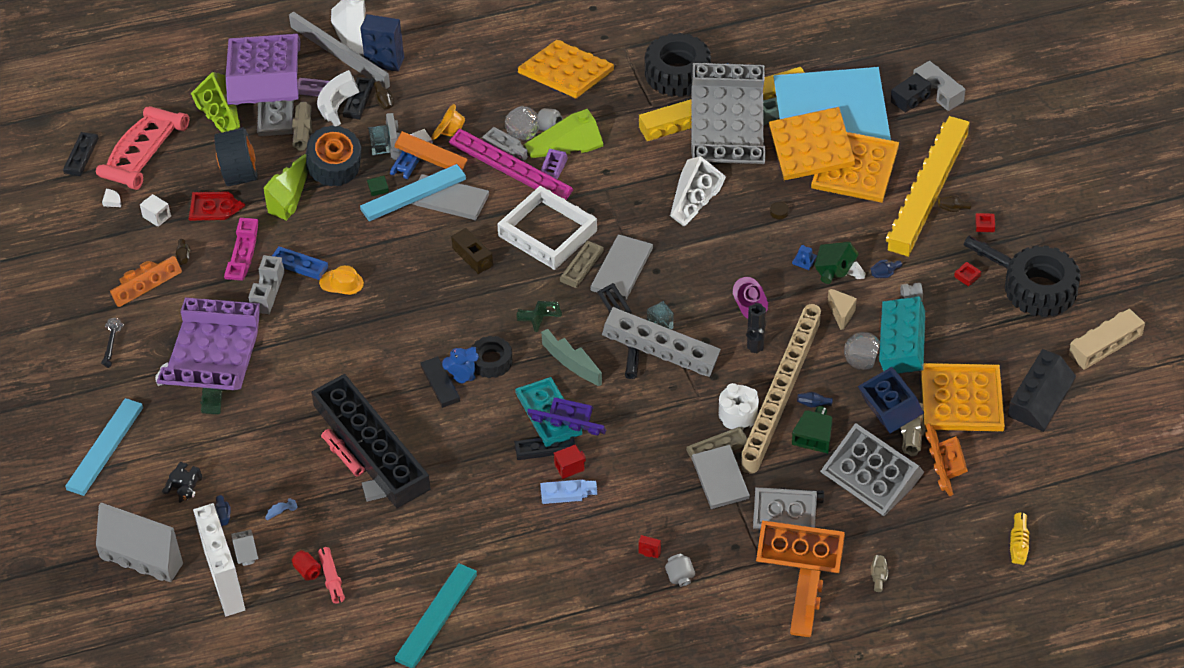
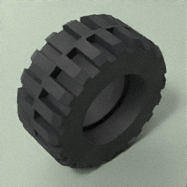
[645,33,711,97]
[1005,245,1081,317]

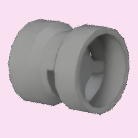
[900,283,923,301]

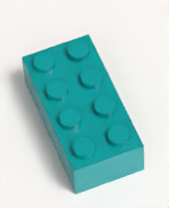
[879,296,926,374]

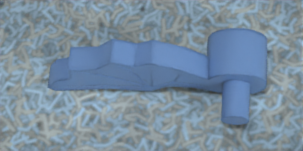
[265,498,297,520]

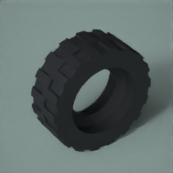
[471,336,513,378]

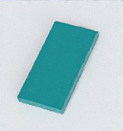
[515,377,582,447]

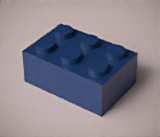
[360,14,404,71]
[858,367,924,433]

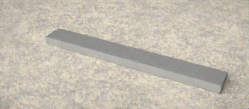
[289,12,390,89]

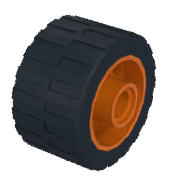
[306,125,361,186]
[214,127,258,187]

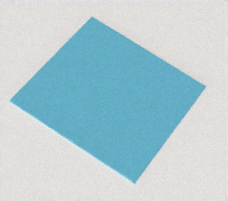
[773,67,891,140]

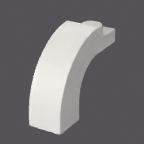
[317,70,359,126]

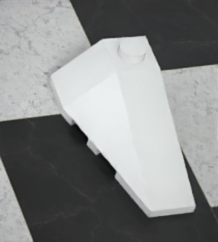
[331,0,365,56]
[670,156,726,226]

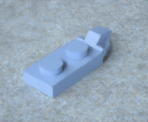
[540,480,597,504]

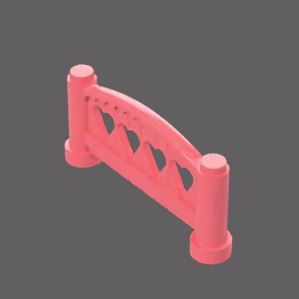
[96,106,190,190]

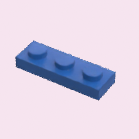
[272,246,328,280]

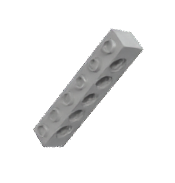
[602,307,721,377]

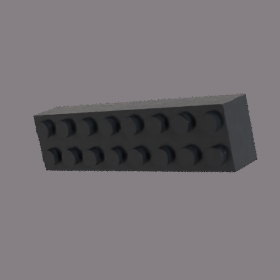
[311,374,431,509]

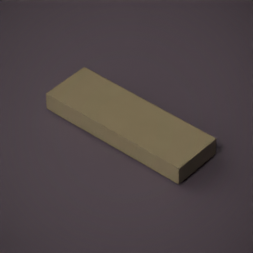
[560,241,604,288]
[686,427,748,459]

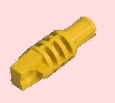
[1010,513,1029,565]

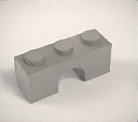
[913,61,966,111]
[248,255,284,314]

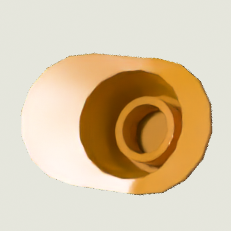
[431,104,465,140]
[319,265,364,295]

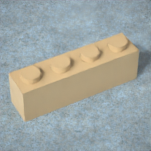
[1069,309,1145,370]

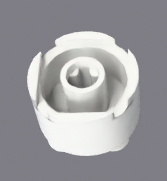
[719,383,759,430]

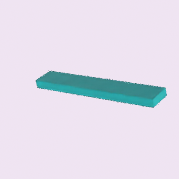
[395,563,477,668]

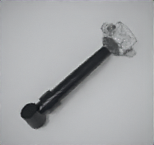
[101,318,124,368]

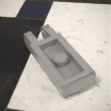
[386,113,402,160]

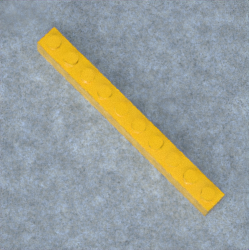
[639,67,805,141]
[886,116,970,257]

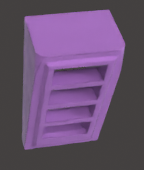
[541,149,568,179]

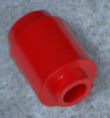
[292,551,321,581]

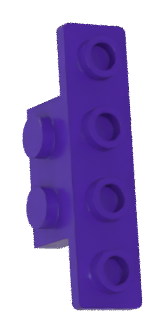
[527,397,606,436]

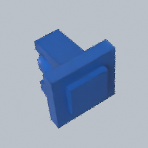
[792,245,817,270]

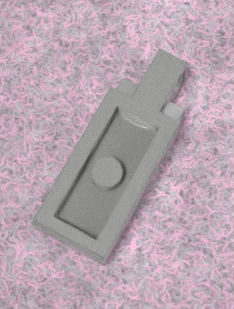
[482,127,528,161]

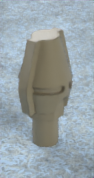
[871,555,888,592]

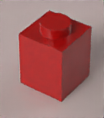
[554,444,586,479]

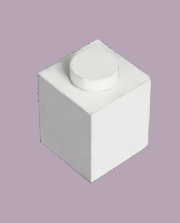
[140,194,171,227]

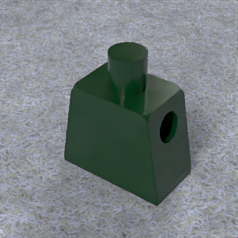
[815,242,859,284]
[792,406,832,454]

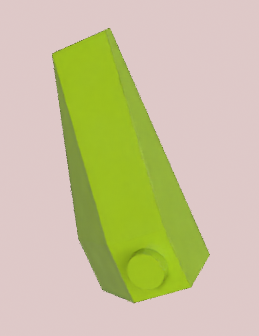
[191,72,240,132]
[524,109,603,158]
[263,154,309,220]

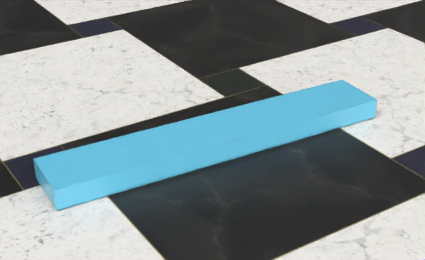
[360,164,466,221]
[66,398,143,496]

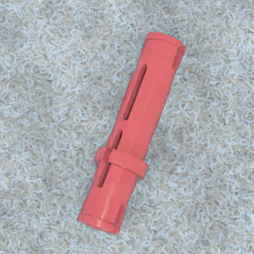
[321,429,365,477]
[318,547,345,603]

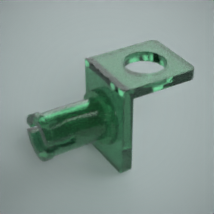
[517,301,562,332]
[200,388,227,414]

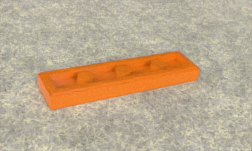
[394,131,468,171]

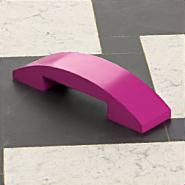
[224,218,258,281]

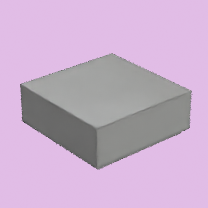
[362,480,386,502]

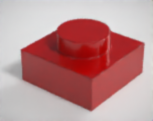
[975,213,995,232]
[954,262,981,287]
[639,535,661,558]

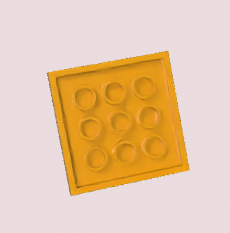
[518,40,614,98]
[769,107,855,180]
[811,132,899,203]
[921,363,1005,431]

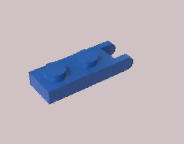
[390,151,421,179]

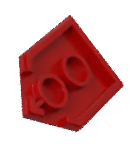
[189,192,245,221]

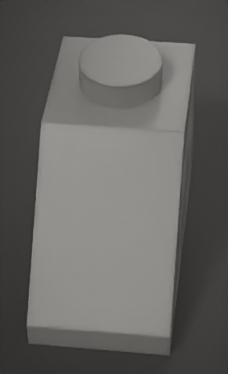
[231,529,258,566]

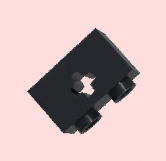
[890,73,932,113]

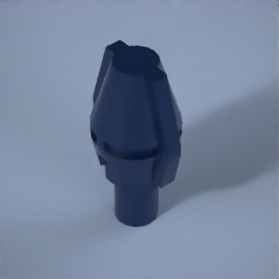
[870,260,902,278]
[797,392,832,407]
[215,495,231,527]

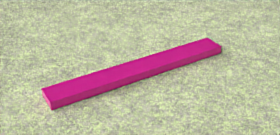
[449,128,573,200]

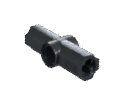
[746,303,767,353]

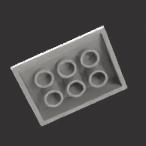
[820,423,924,516]
[96,503,183,582]

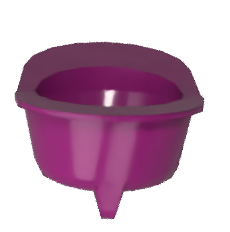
[733,277,768,319]

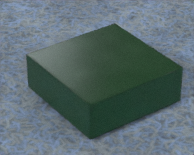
[367,176,389,196]

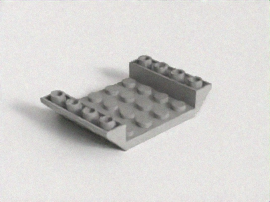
[691,63,765,164]

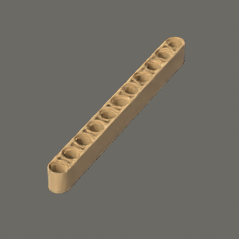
[741,304,821,474]

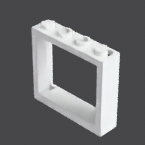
[497,186,597,270]
[193,503,245,617]

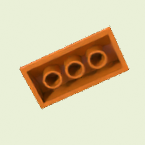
[756,520,845,573]

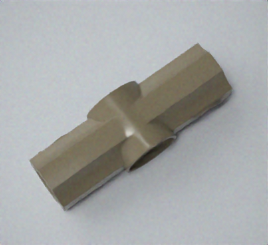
[292,102,312,150]
[901,403,925,456]

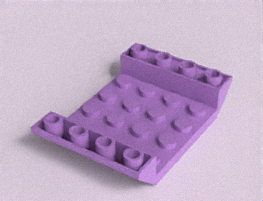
[226,34,301,105]
[157,298,260,390]

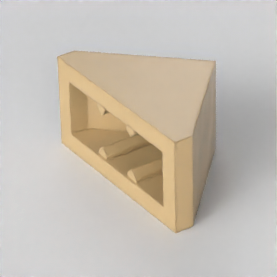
[827,289,857,330]

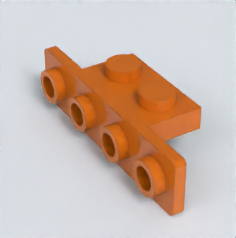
[110,256,182,307]
[925,423,968,496]
[790,568,823,637]

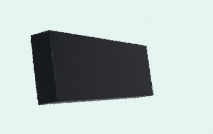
[343,77,374,120]
[63,132,99,176]
[420,356,460,408]
[514,436,575,461]

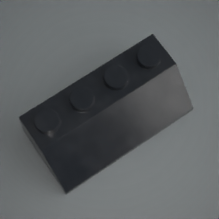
[1007,349,1076,432]

